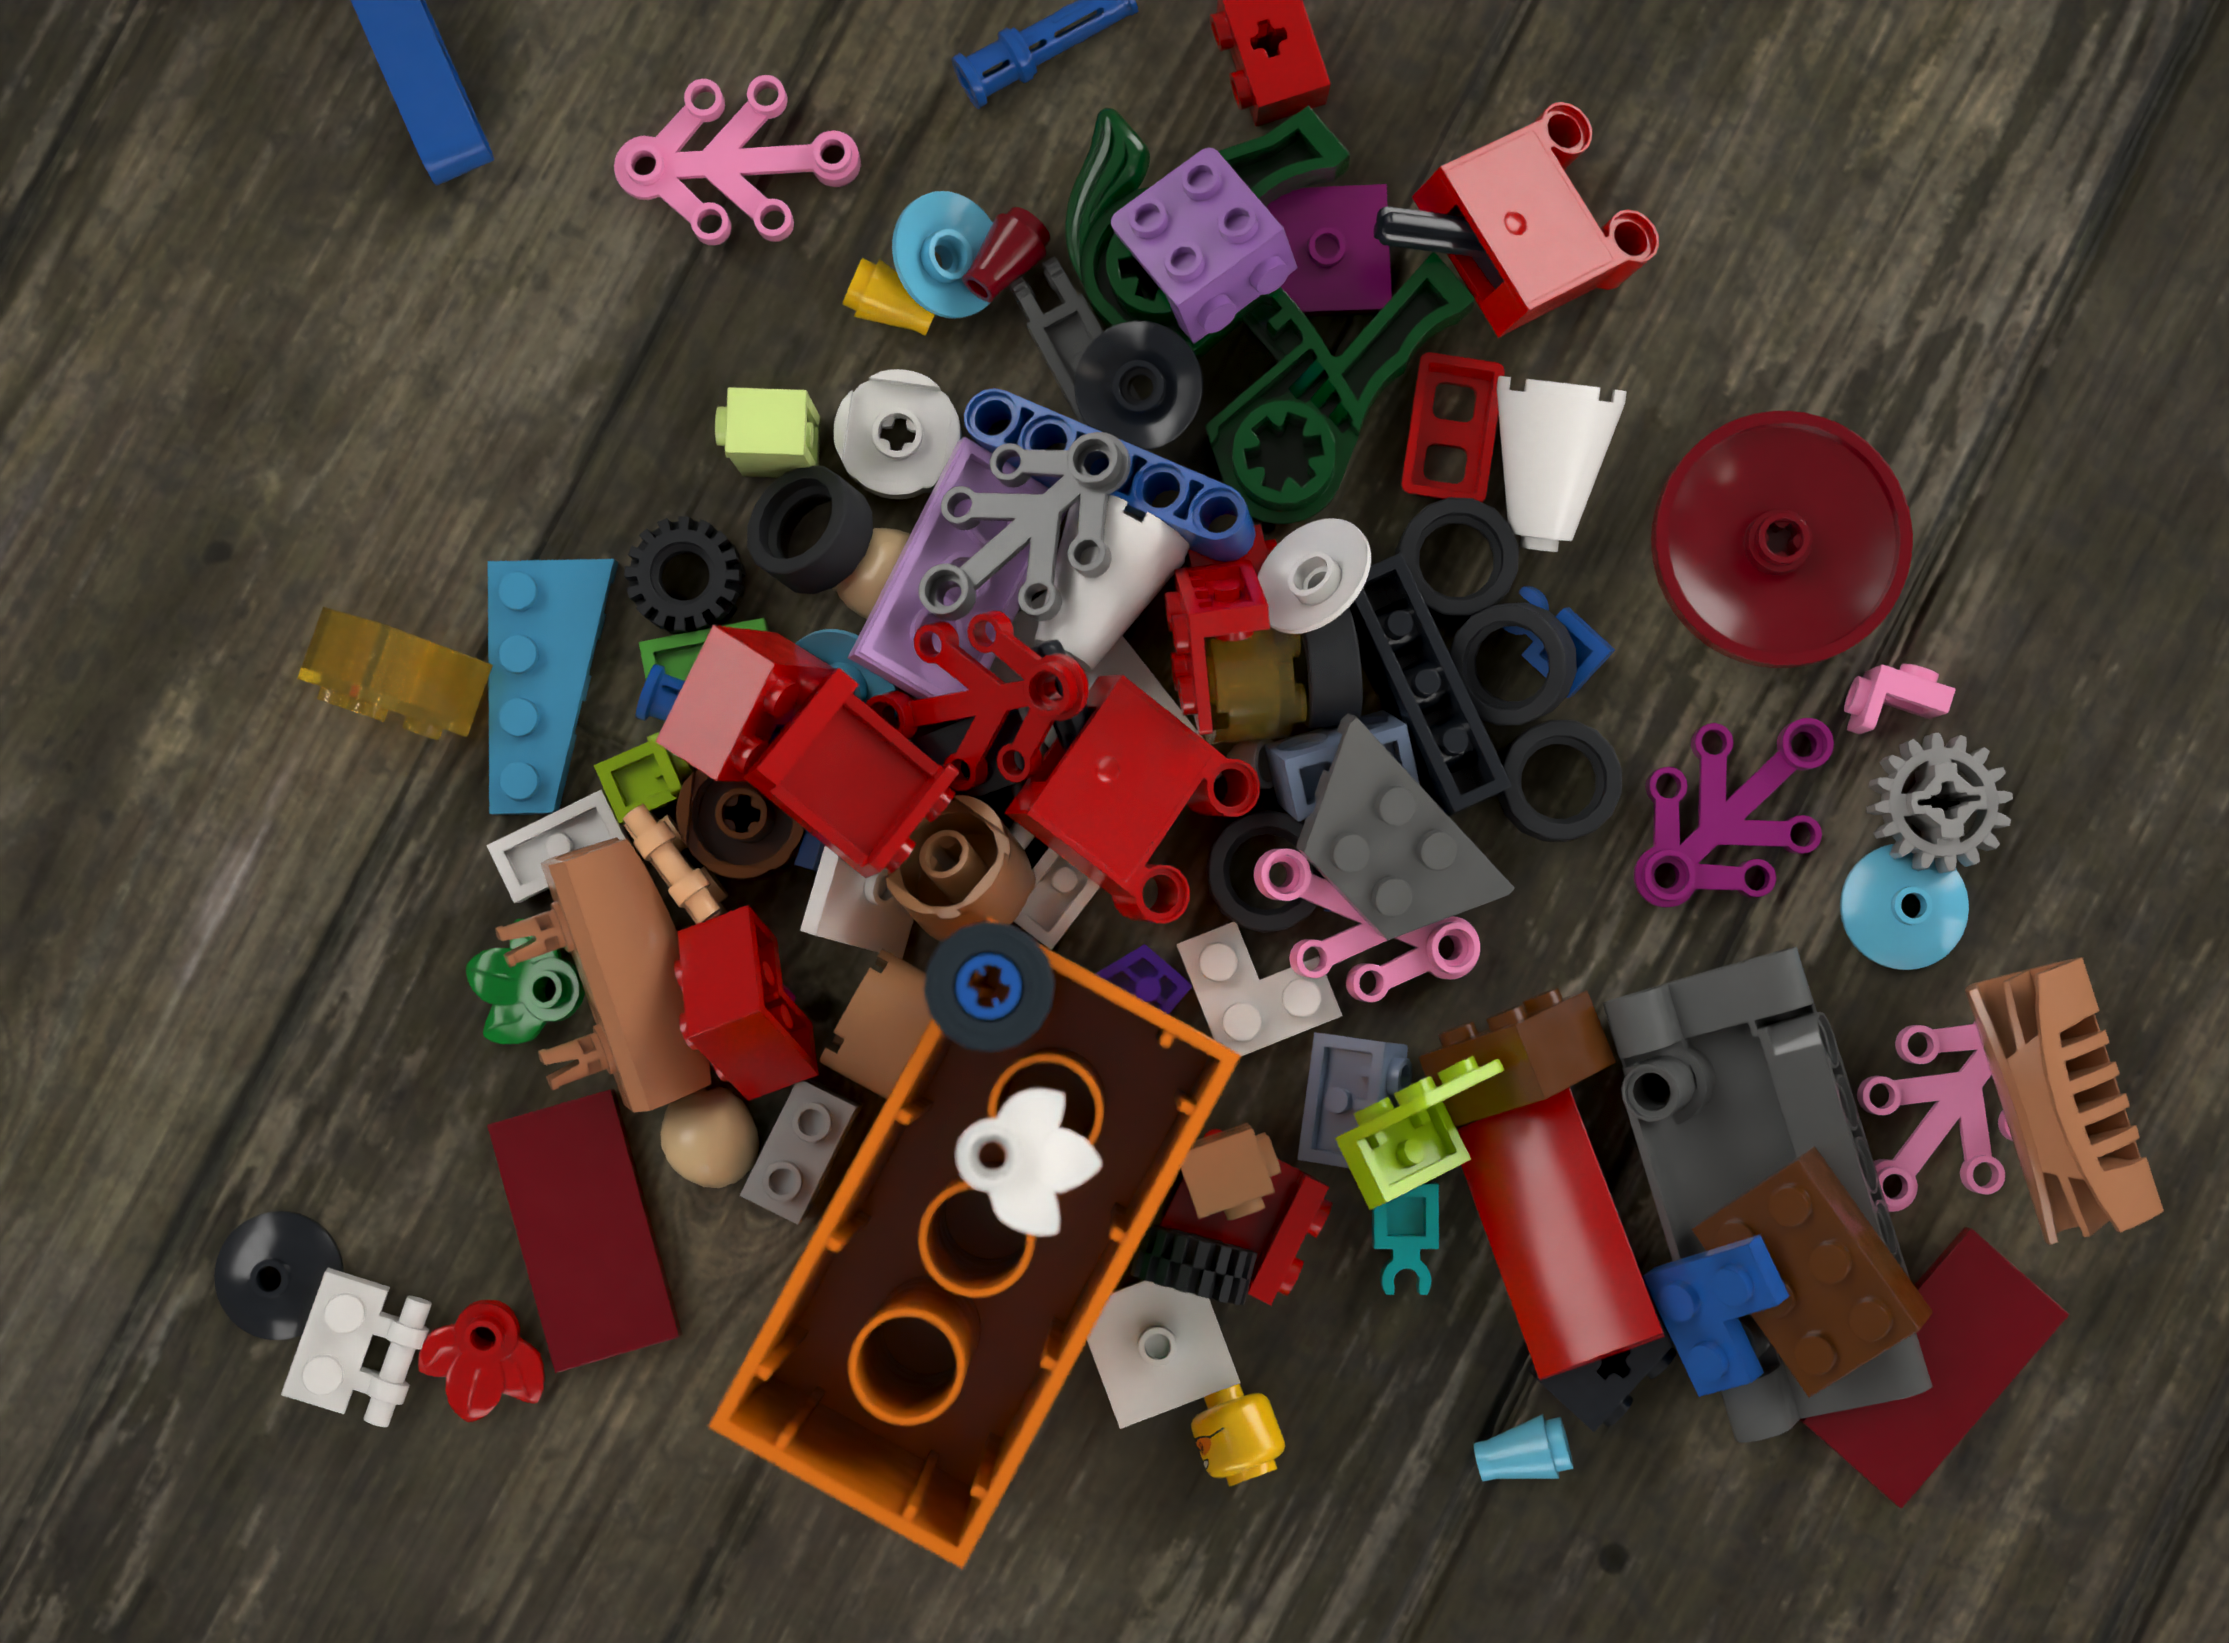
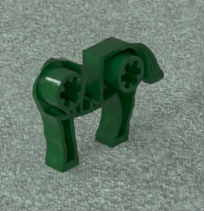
[1065,106,1475,524]

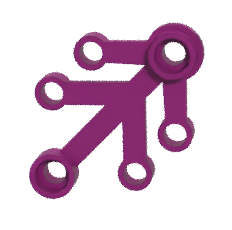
[1633,718,1834,907]

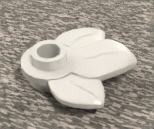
[956,1088,1102,1236]

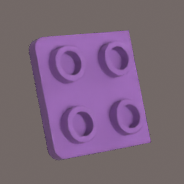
[1111,148,1297,344]

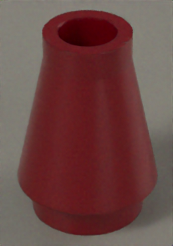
[962,207,1051,302]

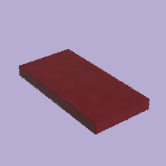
[487,1088,683,1373]
[1800,1227,2070,1509]

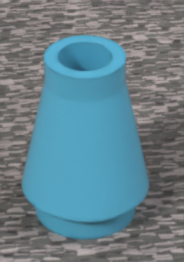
[1474,1414,1574,1482]

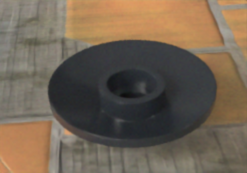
[1074,321,1203,451]
[214,1211,344,1340]

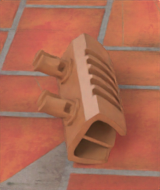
[495,837,711,1113]
[1965,957,2164,1245]

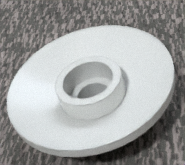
[1257,518,1371,634]

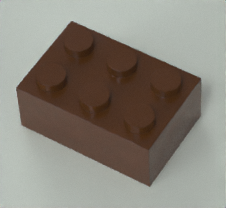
[1691,1146,1933,1398]

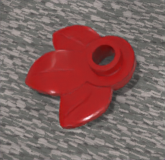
[418,1300,545,1422]

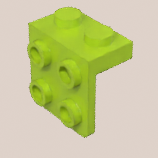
[1335,1056,1504,1210]

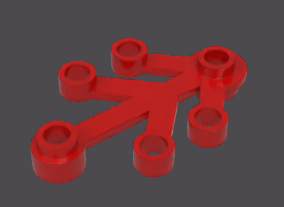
[865,610,1089,791]

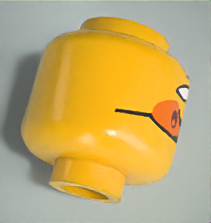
[1191,1384,1285,1487]

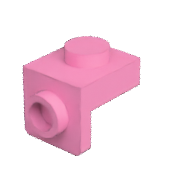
[1844,664,1956,734]

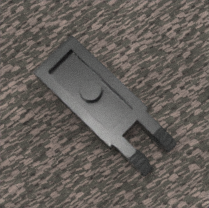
[1009,256,1141,425]

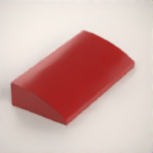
[1457,1087,1665,1380]

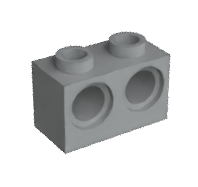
[740,1078,863,1225]

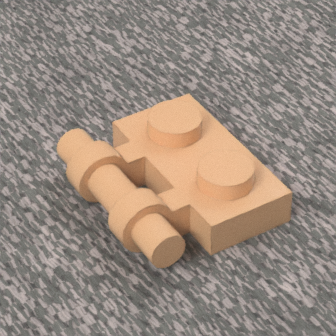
[623,804,728,924]

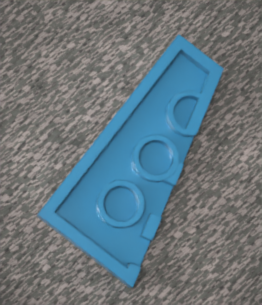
[488,559,619,815]

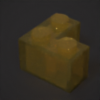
[297,607,493,741]

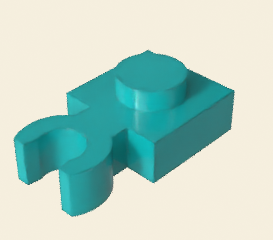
[1372,1182,1439,1295]

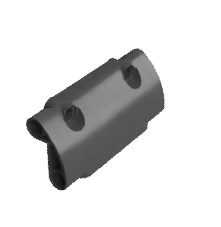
[1603,947,1932,1443]

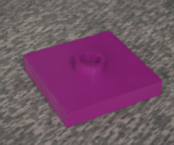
[1266,184,1392,316]

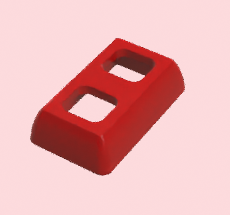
[1401,352,1505,502]

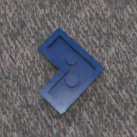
[1642,1235,1789,1397]

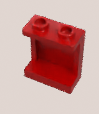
[743,667,960,878]

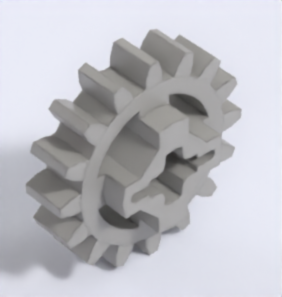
[1866,733,2013,873]

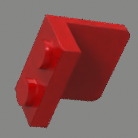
[1160,1129,1333,1306]

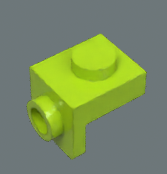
[594,732,695,825]

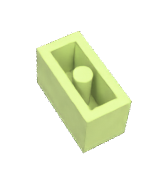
[715,388,820,477]

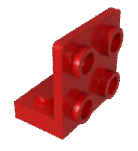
[1165,560,1270,735]

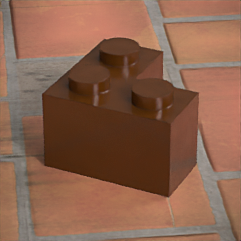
[1418,988,1616,1127]

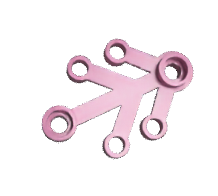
[614,75,861,246]
[1254,849,1480,1002]
[1857,1021,2013,1212]

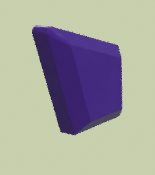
[1095,944,1193,1014]

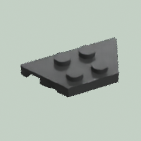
[1296,714,1515,940]

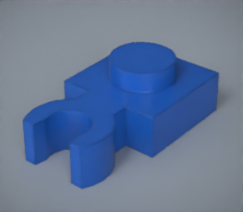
[1503,586,1615,698]

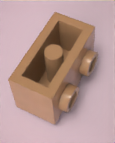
[1181,1123,1281,1220]

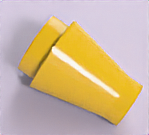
[842,258,935,336]

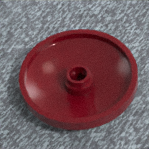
[1651,411,1913,668]

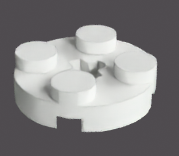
[834,369,962,499]

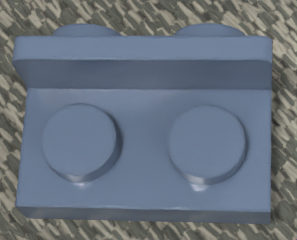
[1297,1032,1412,1168]

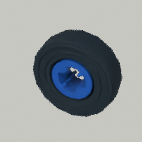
[924,921,1055,1052]

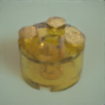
[1205,626,1307,744]

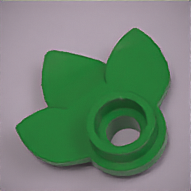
[466,919,585,1044]

